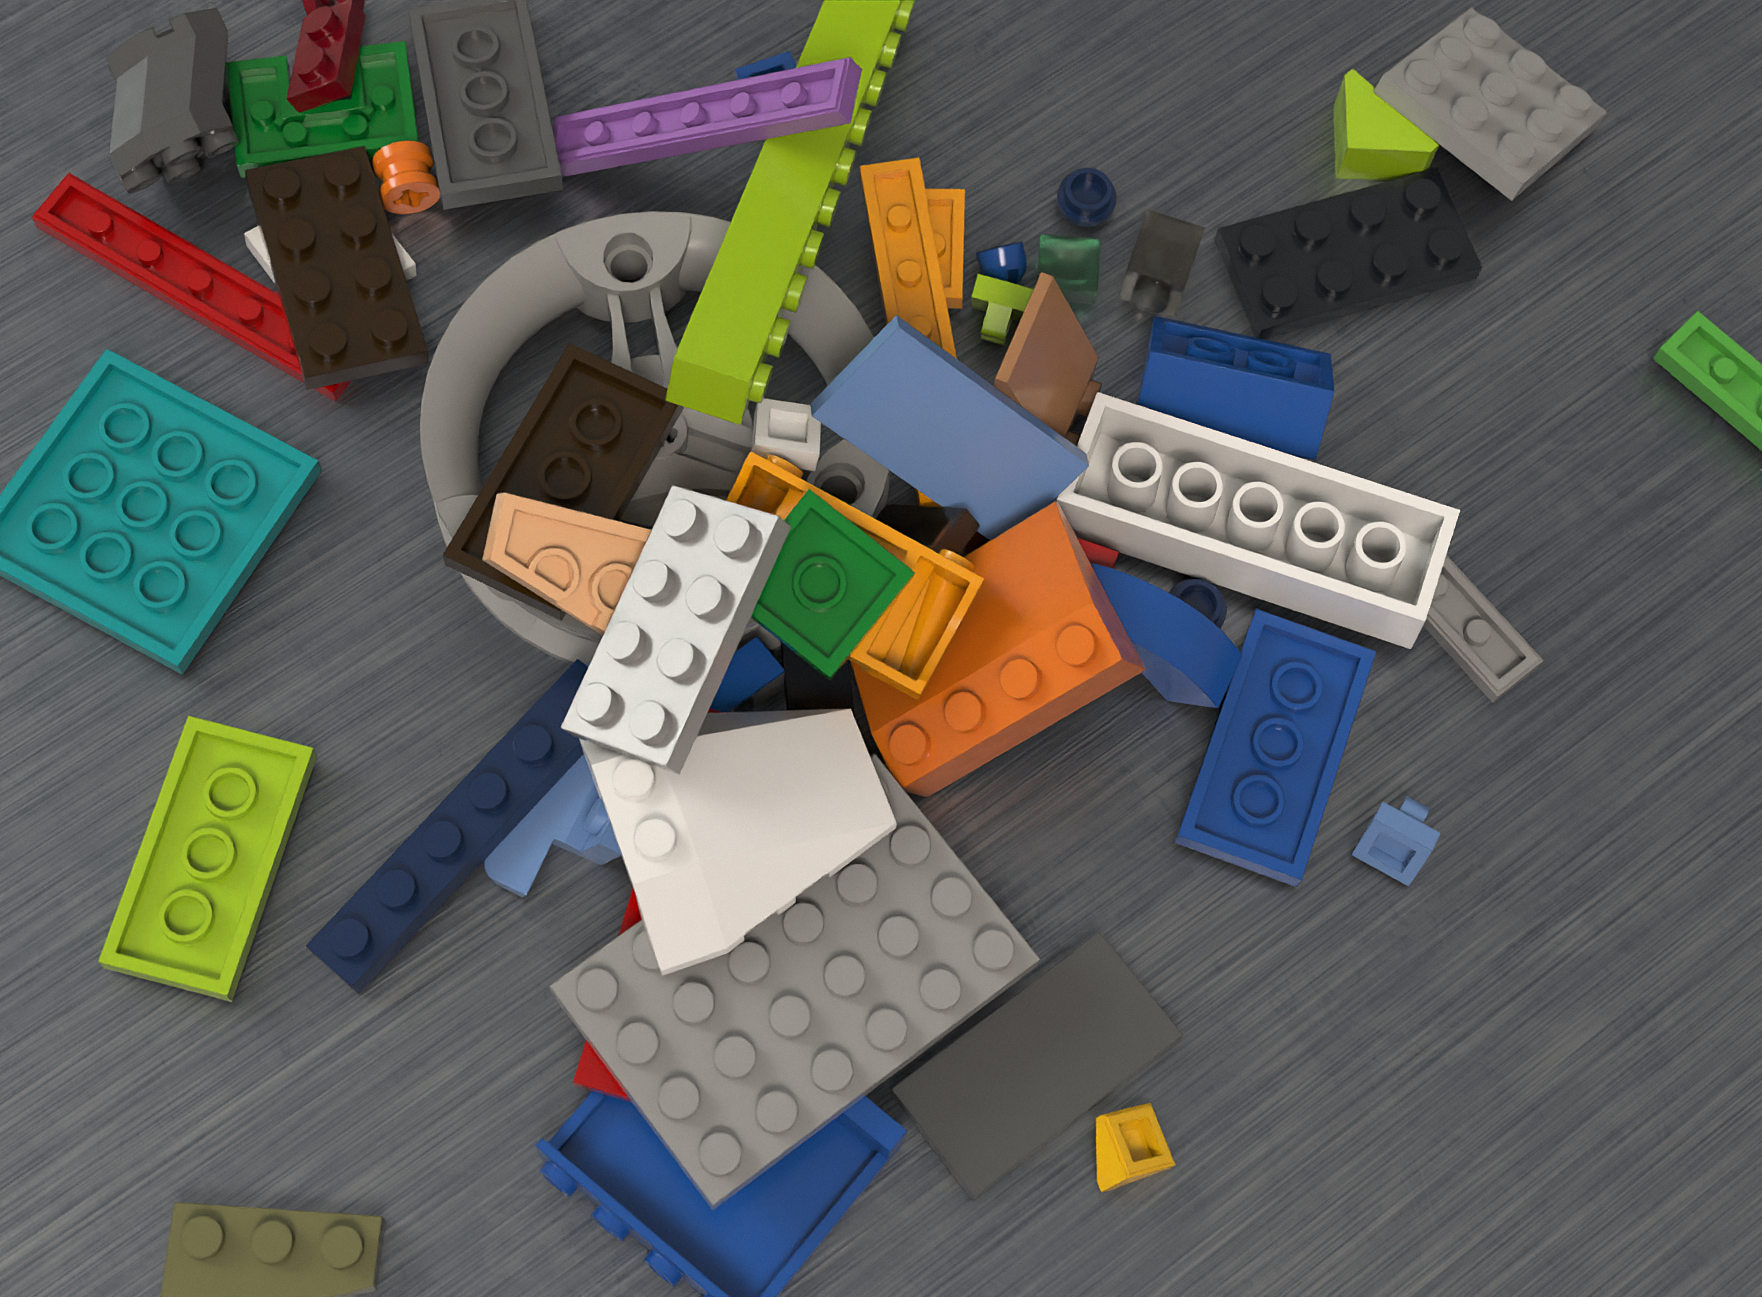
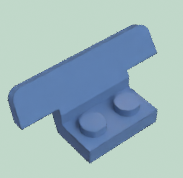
[484,662,622,897]

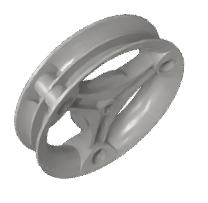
[420,211,890,665]

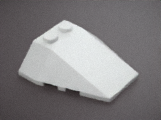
[579,708,897,976]

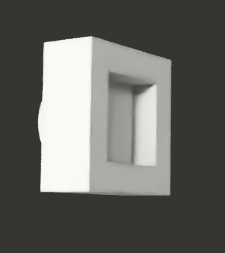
[752,398,821,471]

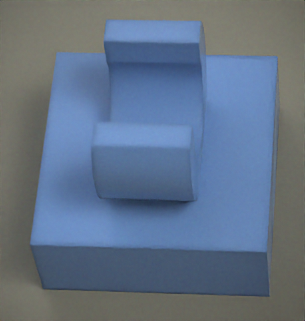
[1351,796,1441,886]

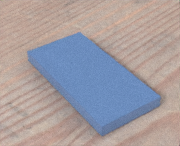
[810,315,1089,541]

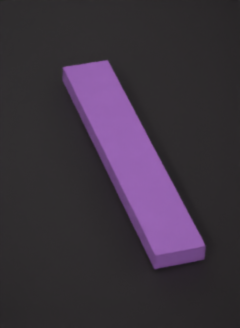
[552,57,862,177]

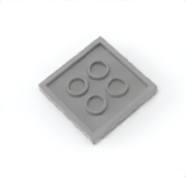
[1373,7,1607,201]

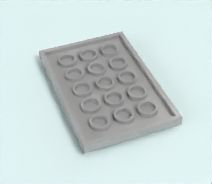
[550,754,1040,1210]

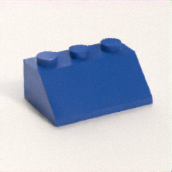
[1136,316,1334,460]

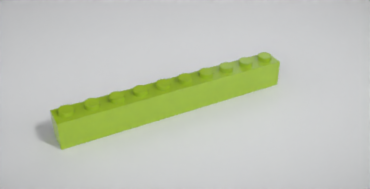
[665,0,916,425]

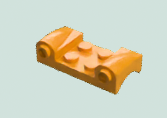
[726,451,984,700]

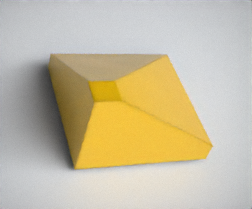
[1096,1102,1176,1193]

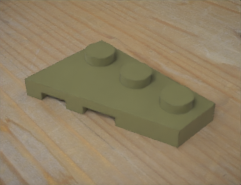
[160,1202,385,1297]

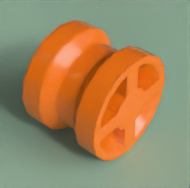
[372,141,440,214]

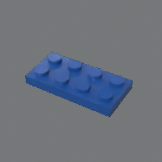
[1174,609,1376,887]

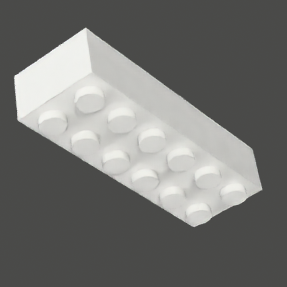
[1057,392,1460,649]

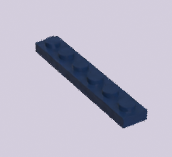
[306,659,588,994]

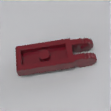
[286,0,366,113]

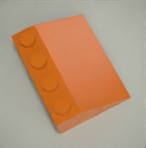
[850,502,1146,797]

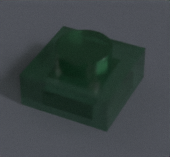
[1036,234,1101,304]

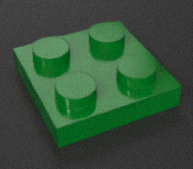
[751,489,915,680]

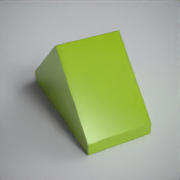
[1333,69,1439,181]

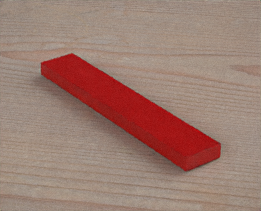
[32,172,352,402]

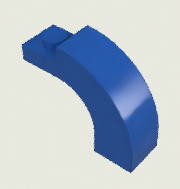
[1090,563,1243,708]

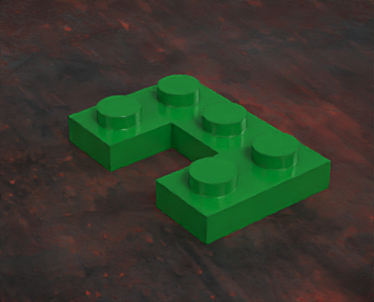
[226,41,419,178]

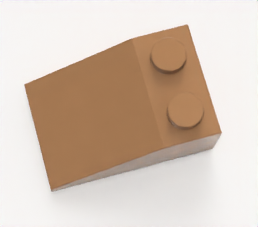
[994,272,1102,447]

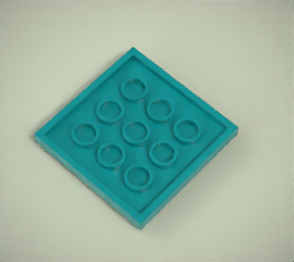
[0,348,322,675]

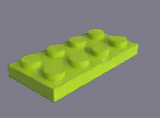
[98,716,317,1002]

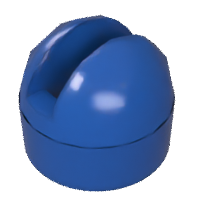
[976,241,1027,284]

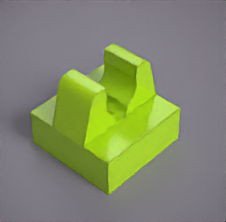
[971,274,1034,346]

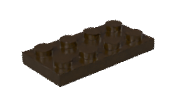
[245,146,428,390]
[443,343,684,621]

